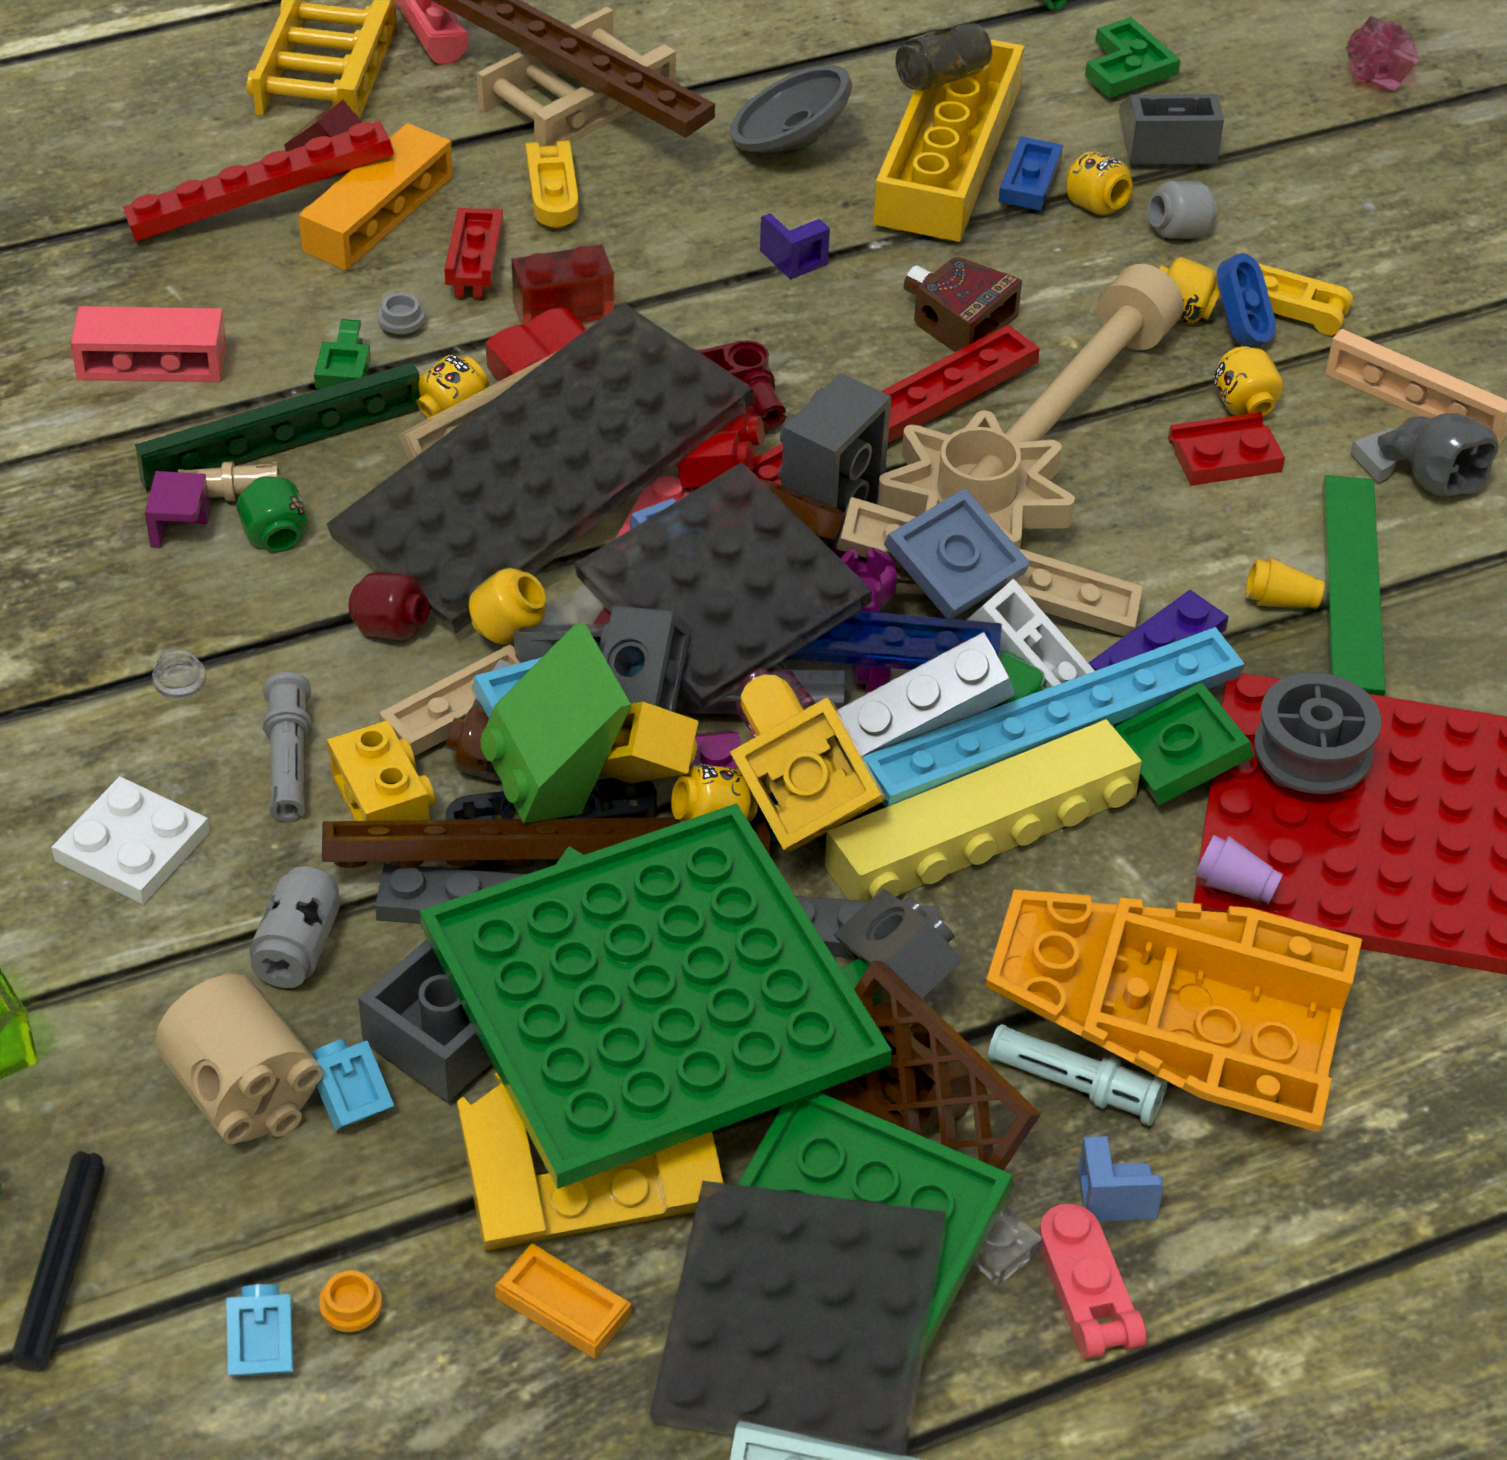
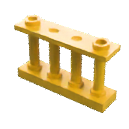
[247,0,397,119]

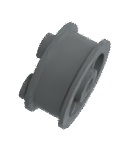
[1254,672,1381,794]

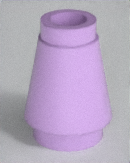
[1194,835,1283,904]

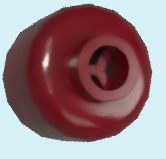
[348,571,430,641]

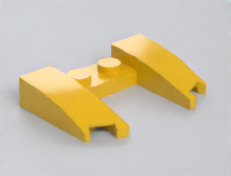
[457,1072,726,1251]

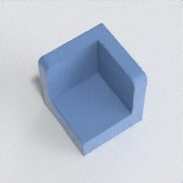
[1077,1136,1163,1221]

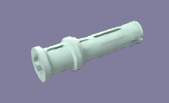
[988,1024,1168,1126]

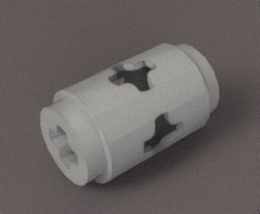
[249,866,341,988]

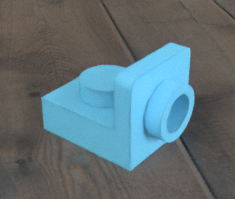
[312,1039,395,1131]
[226,1284,294,1377]

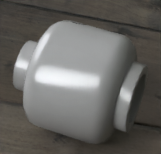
[1147,180,1217,239]

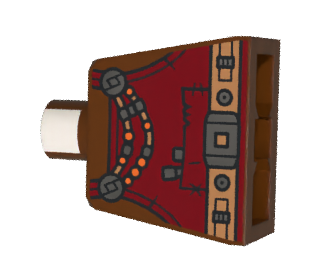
[904,257,1022,352]

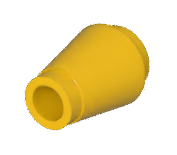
[1245,557,1325,610]

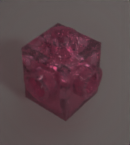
[1346,16,1420,91]

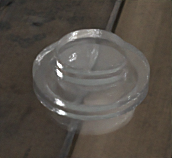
[152,650,206,699]

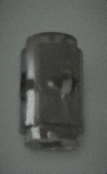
[895,22,992,91]

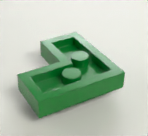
[1085,17,1181,98]

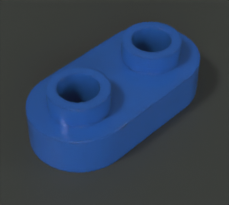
[1217,253,1276,348]

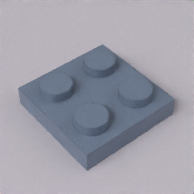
[884,488,1031,621]

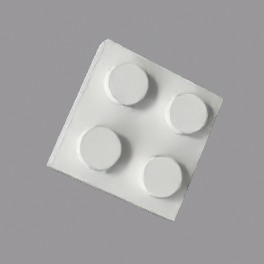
[51,776,210,905]

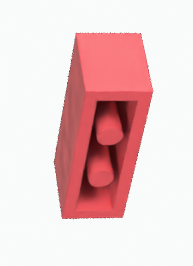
[71,306,227,382]

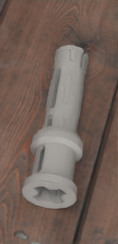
[263,672,312,822]

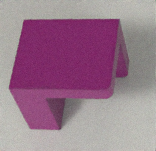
[145,471,211,548]

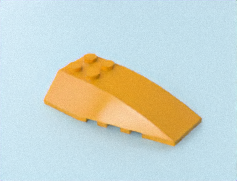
[985,889,1362,1133]

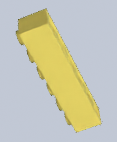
[825,719,1142,901]

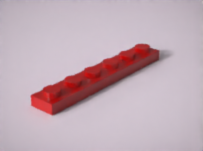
[123,121,395,242]

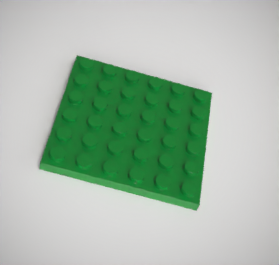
[420,803,892,1189]

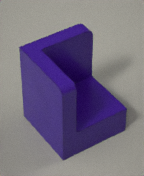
[760,213,830,280]

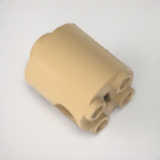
[154,973,324,1145]

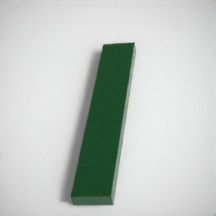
[135,362,421,492]

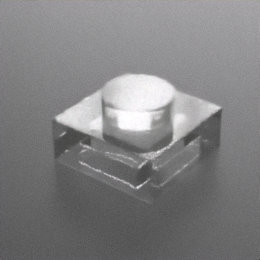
[973,1205,1042,1286]

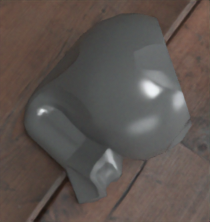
[1377,413,1499,497]

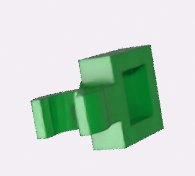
[314,319,371,389]

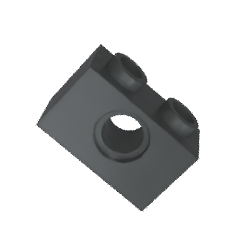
[601,606,691,712]
[833,888,963,998]

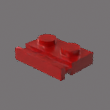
[1168,412,1285,486]

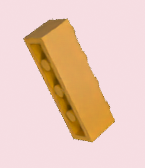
[299,123,453,270]

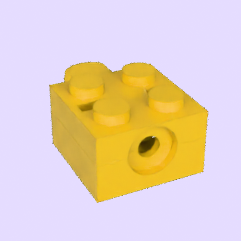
[730,675,887,853]

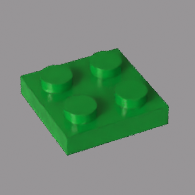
[1113,682,1254,805]

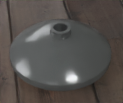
[730,65,852,154]

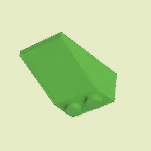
[480,623,631,824]

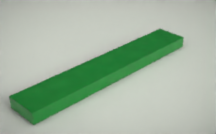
[1322,475,1385,696]

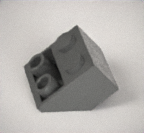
[1119,94,1224,166]

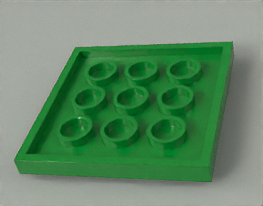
[679,1092,1014,1397]

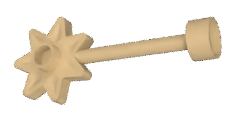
[877,264,1184,548]

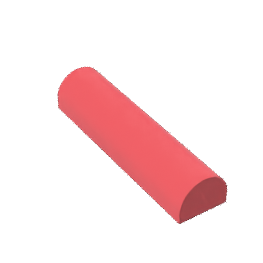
[395,0,469,64]

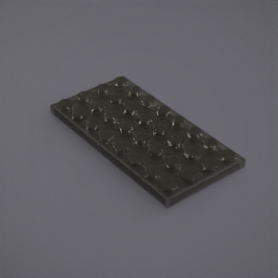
[327,303,756,634]

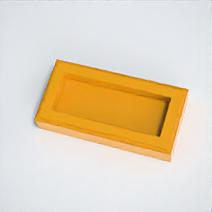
[494,1243,632,1359]

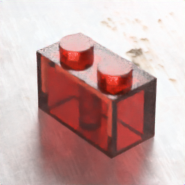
[511,244,614,325]

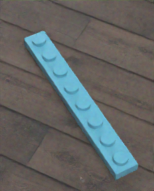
[863,627,1245,807]

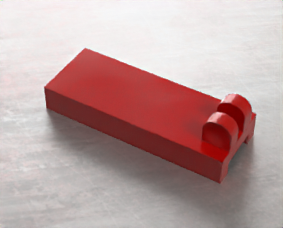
[444,208,503,299]

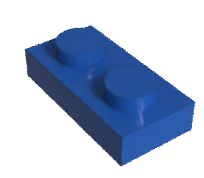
[998,136,1063,211]

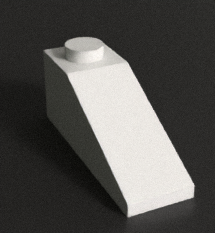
[954,579,1095,688]

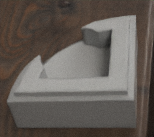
[1350,427,1399,483]

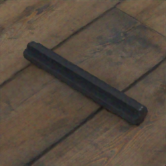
[12,1151,105,1371]

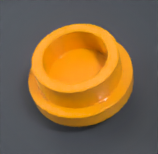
[319,1270,382,1332]

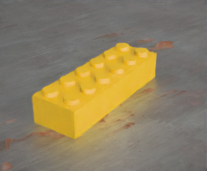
[873,30,1025,242]

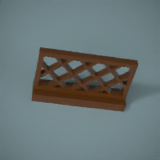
[819,960,1041,1171]

